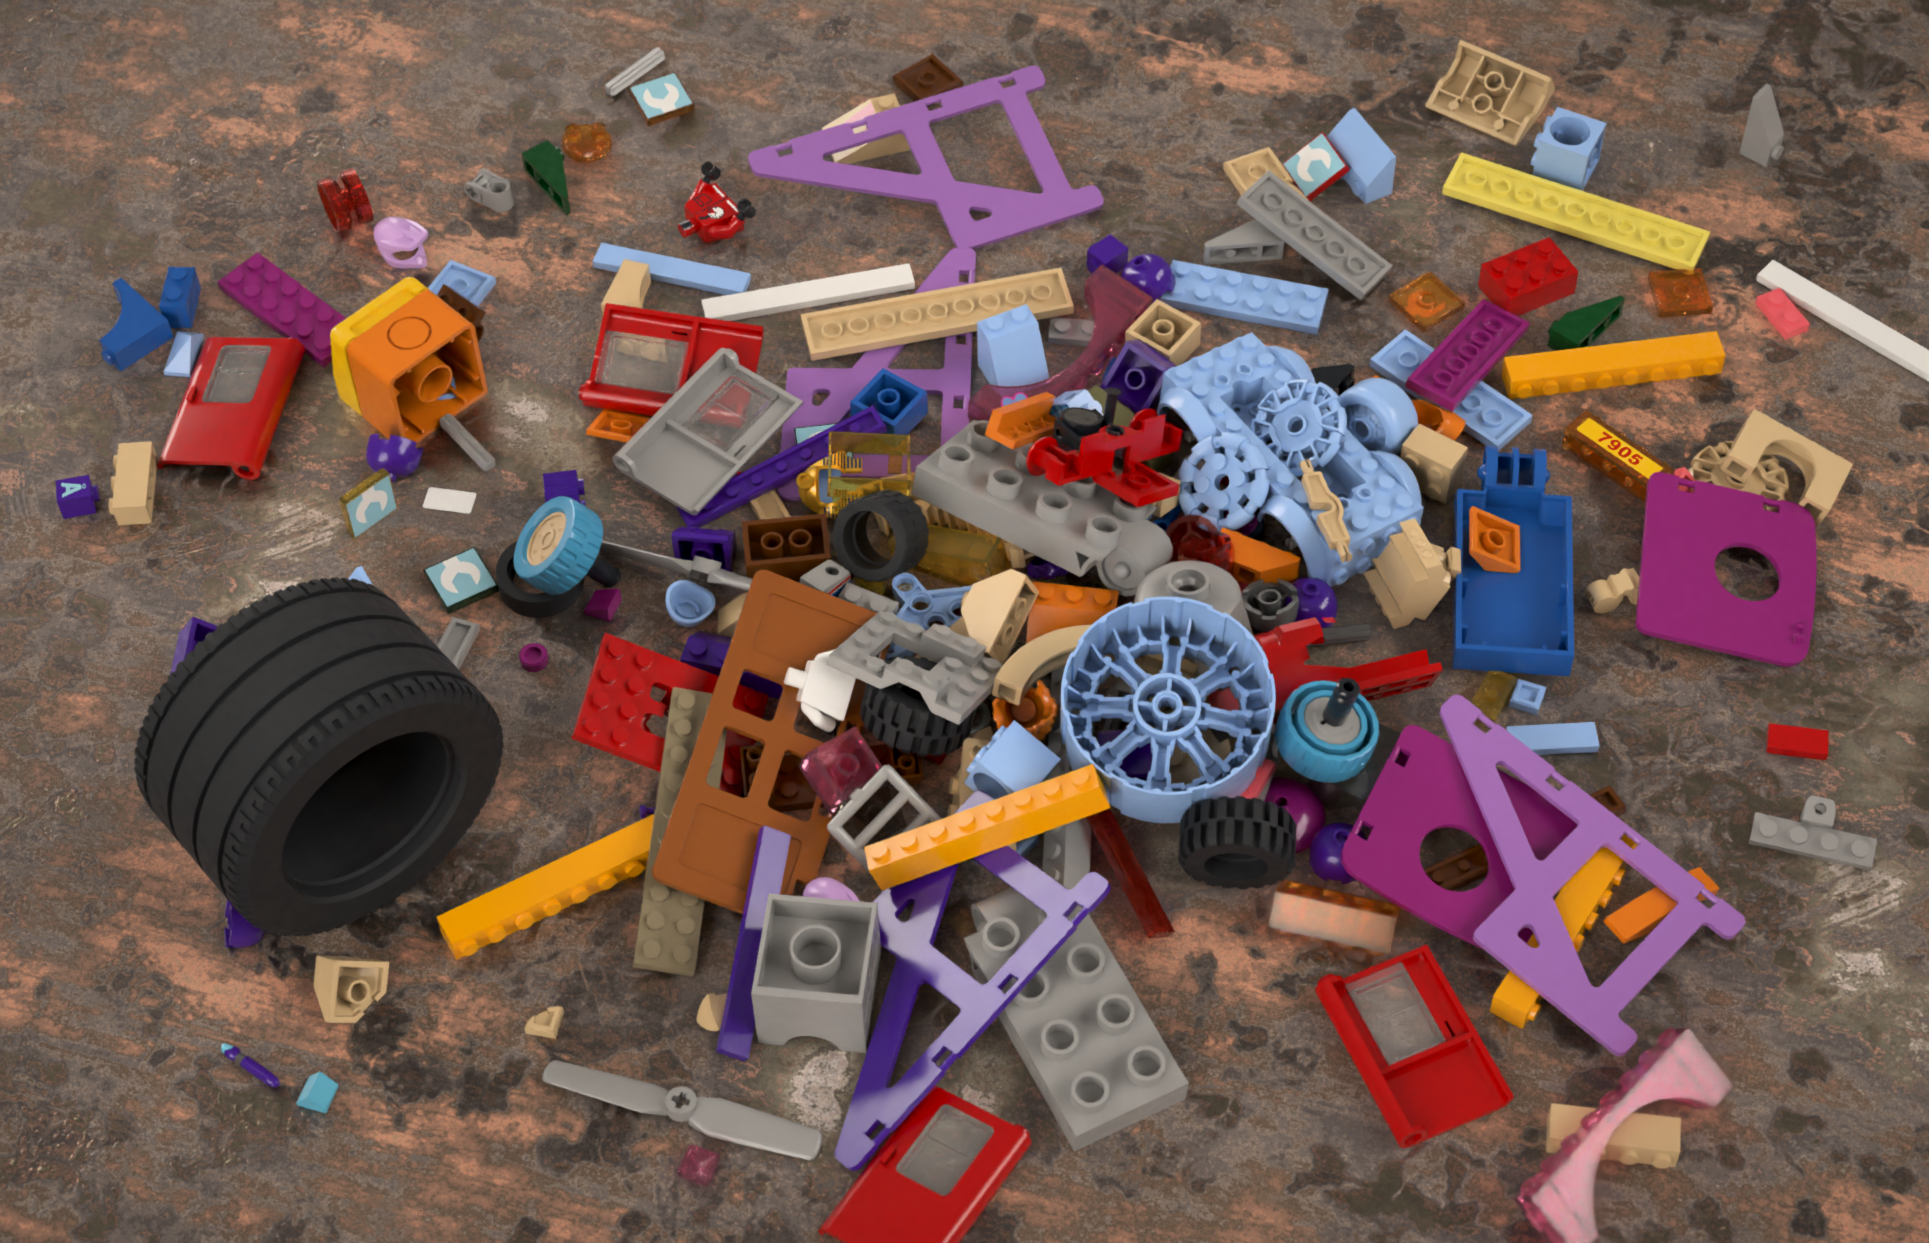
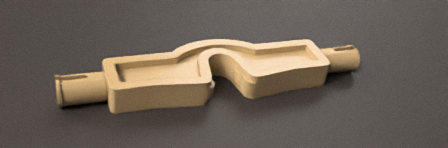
[1299,459,1353,562]

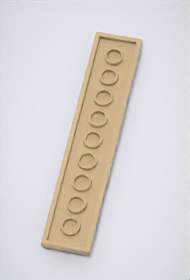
[800,268,1074,361]

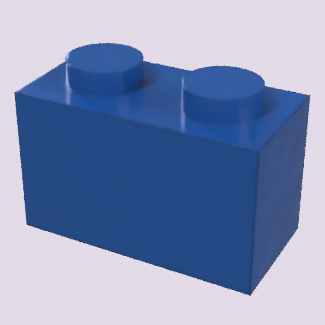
[159,267,201,328]

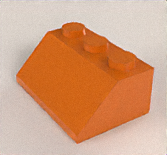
[1026,581,1119,644]

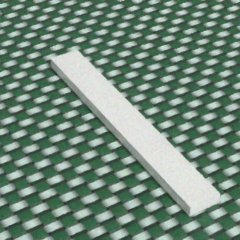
[1756,260,1929,382]
[701,263,915,321]

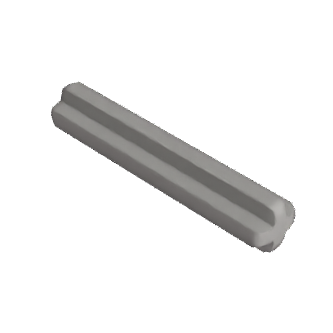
[604,47,665,97]
[439,413,496,472]

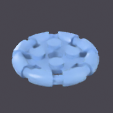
[1251,379,1347,476]
[1177,432,1270,533]

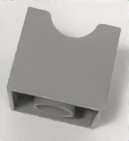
[751,894,881,1053]

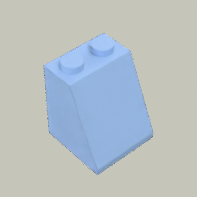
[977,304,1050,402]

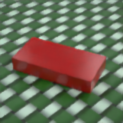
[1766,723,1829,760]

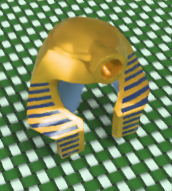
[796,450,863,519]

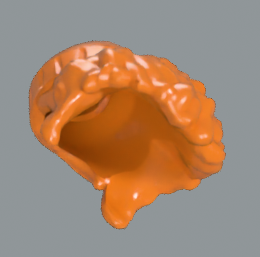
[992,680,1059,740]

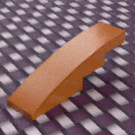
[1603,867,1720,944]

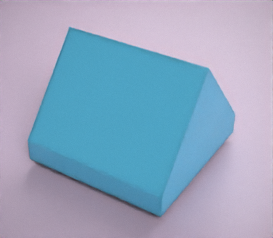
[296,1072,339,1113]

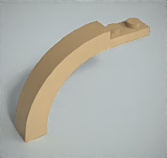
[992,625,1198,706]

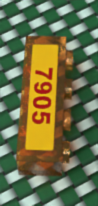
[1562,410,1674,504]

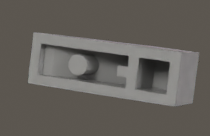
[1739,83,1784,167]
[1203,220,1284,265]

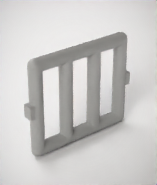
[827,765,942,874]

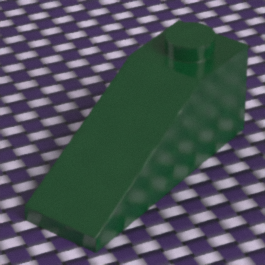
[521,140,571,215]
[1548,295,1625,351]

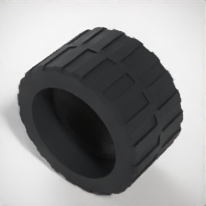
[832,490,929,582]

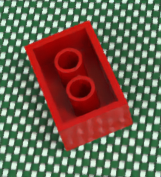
[1478,237,1579,316]

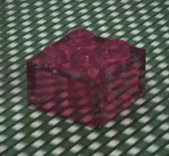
[799,727,883,815]

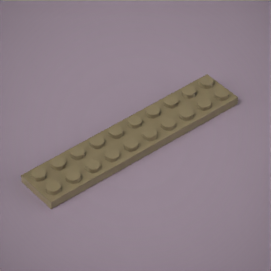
[632,687,727,977]

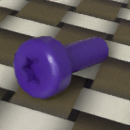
[639,805,655,819]

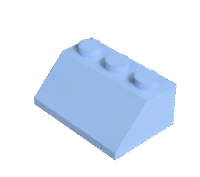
[1327,108,1396,205]

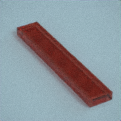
[1086,808,1175,938]

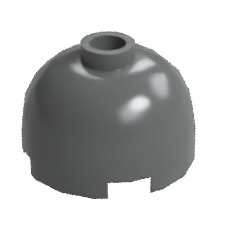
[1242,579,1299,633]

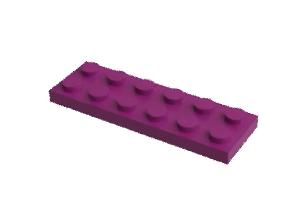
[217,252,346,367]
[1405,299,1530,412]

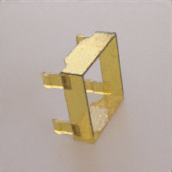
[827,431,911,514]

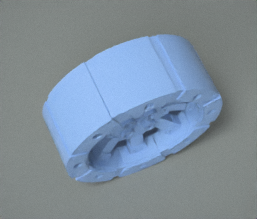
[1060,597,1276,823]

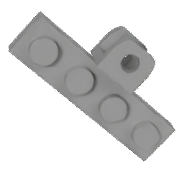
[1748,795,1877,871]

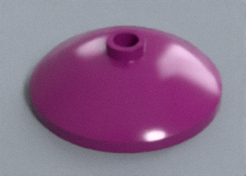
[1264,777,1325,854]

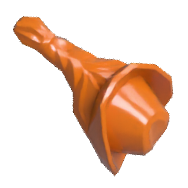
[1371,375,1466,441]

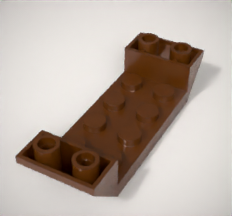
[739,744,923,812]

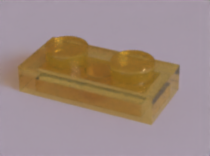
[1471,670,1517,723]

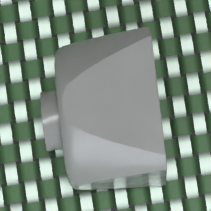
[1133,561,1253,679]

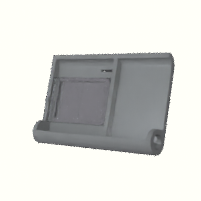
[612,348,803,515]

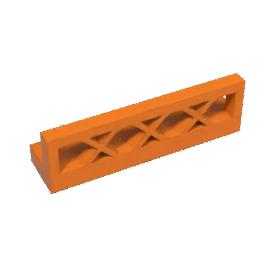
[985,392,1059,449]

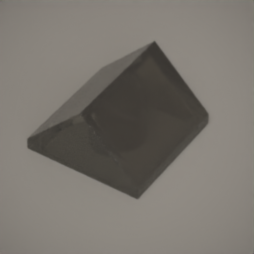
[832,780,906,850]

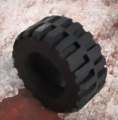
[860,656,977,757]
[1178,796,1297,889]

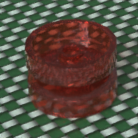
[316,168,374,234]

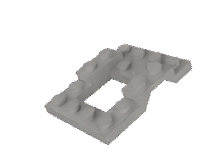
[827,610,1003,725]

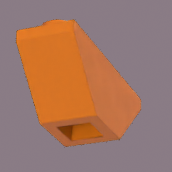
[1219,527,1301,585]

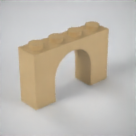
[1719,409,1853,525]

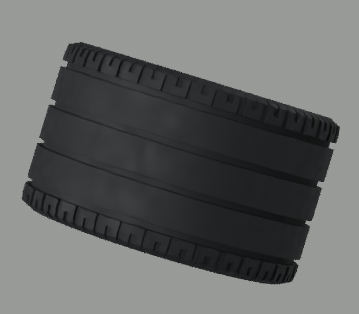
[134,577,504,937]

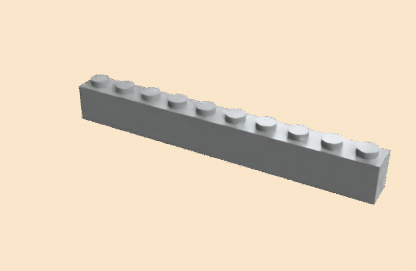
[1043,666,1095,889]

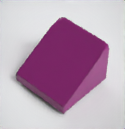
[584,588,622,622]

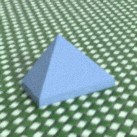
[164,331,204,377]

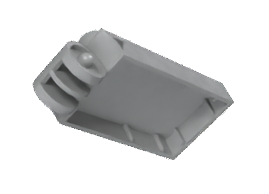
[911,420,1173,596]
[964,887,1189,1152]

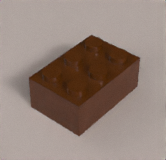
[742,513,831,582]

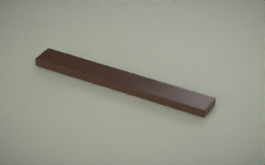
[1423,785,1626,891]

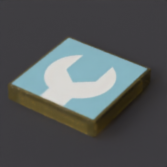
[339,468,398,539]

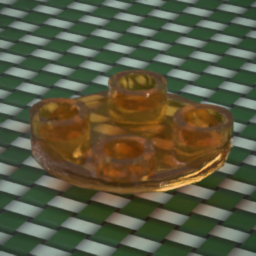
[561,122,612,162]

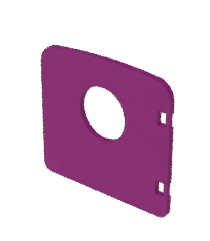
[1635,472,1817,667]
[1340,725,1577,950]

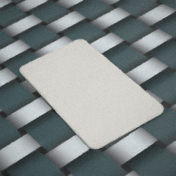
[423,487,477,514]

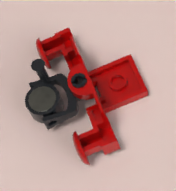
[1026,388,1183,507]

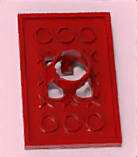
[571,633,769,797]

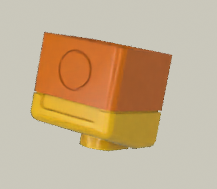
[330,277,488,443]

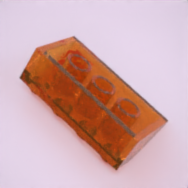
[1268,879,1401,956]

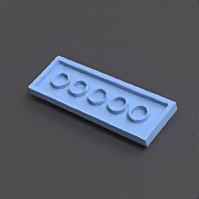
[1161,260,1329,335]
[1369,330,1532,451]

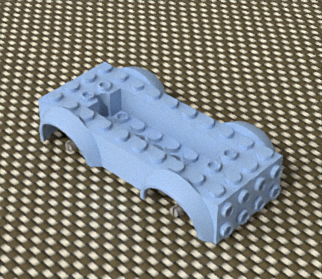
[1157,332,1424,587]

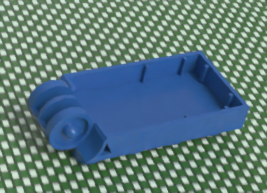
[1452,445,1574,676]

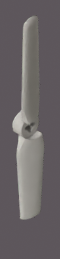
[599,540,752,591]
[542,1060,822,1161]

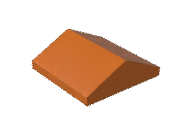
[586,409,650,443]
[1469,506,1520,573]

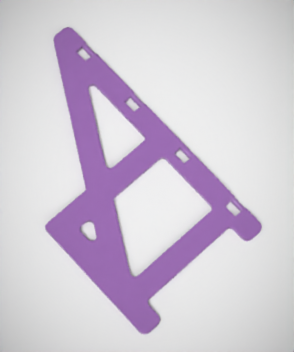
[748,66,1104,250]
[777,248,976,501]
[1439,695,1745,1056]

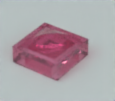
[677,1144,720,1186]

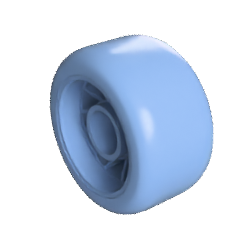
[1339,378,1418,456]

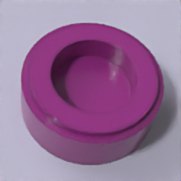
[519,643,549,672]

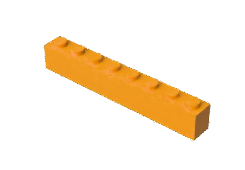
[1501,331,1726,400]
[864,764,1110,891]
[437,814,654,960]
[1490,834,1637,1029]

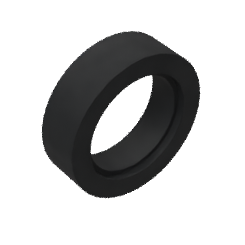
[496,541,584,618]

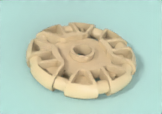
[1688,441,1789,512]

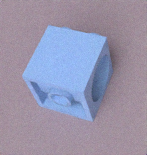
[1531,107,1606,191]
[964,720,1061,800]

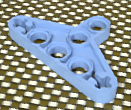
[875,573,972,660]

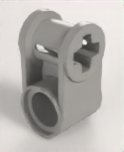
[463,168,514,212]

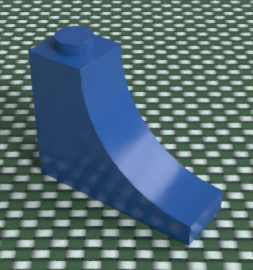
[99,278,173,371]

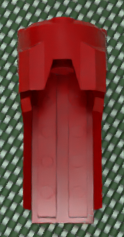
[1253,617,1443,724]

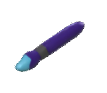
[221,1043,280,1087]

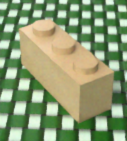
[108,441,158,525]

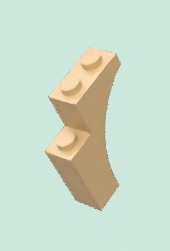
[601,259,671,363]

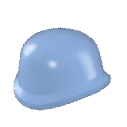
[665,580,715,627]

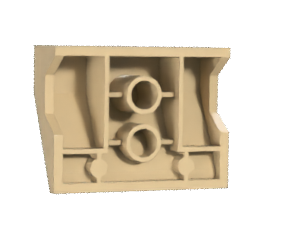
[1425,40,1555,147]

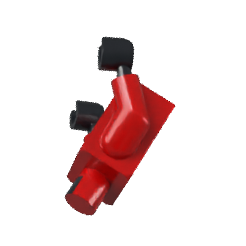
[677,161,756,243]

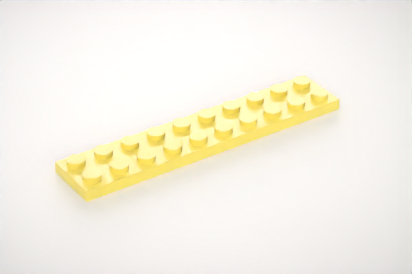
[1442,153,1710,274]

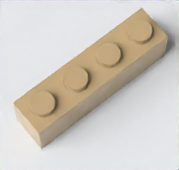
[1546,1103,1681,1168]

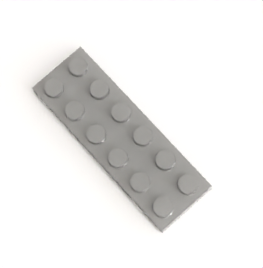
[1236,170,1392,300]

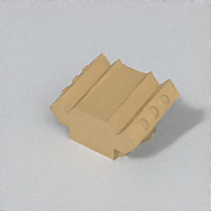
[1363,518,1451,629]

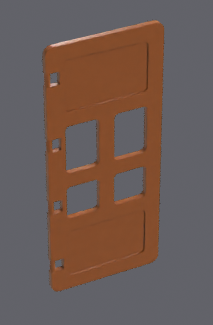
[652,570,891,914]

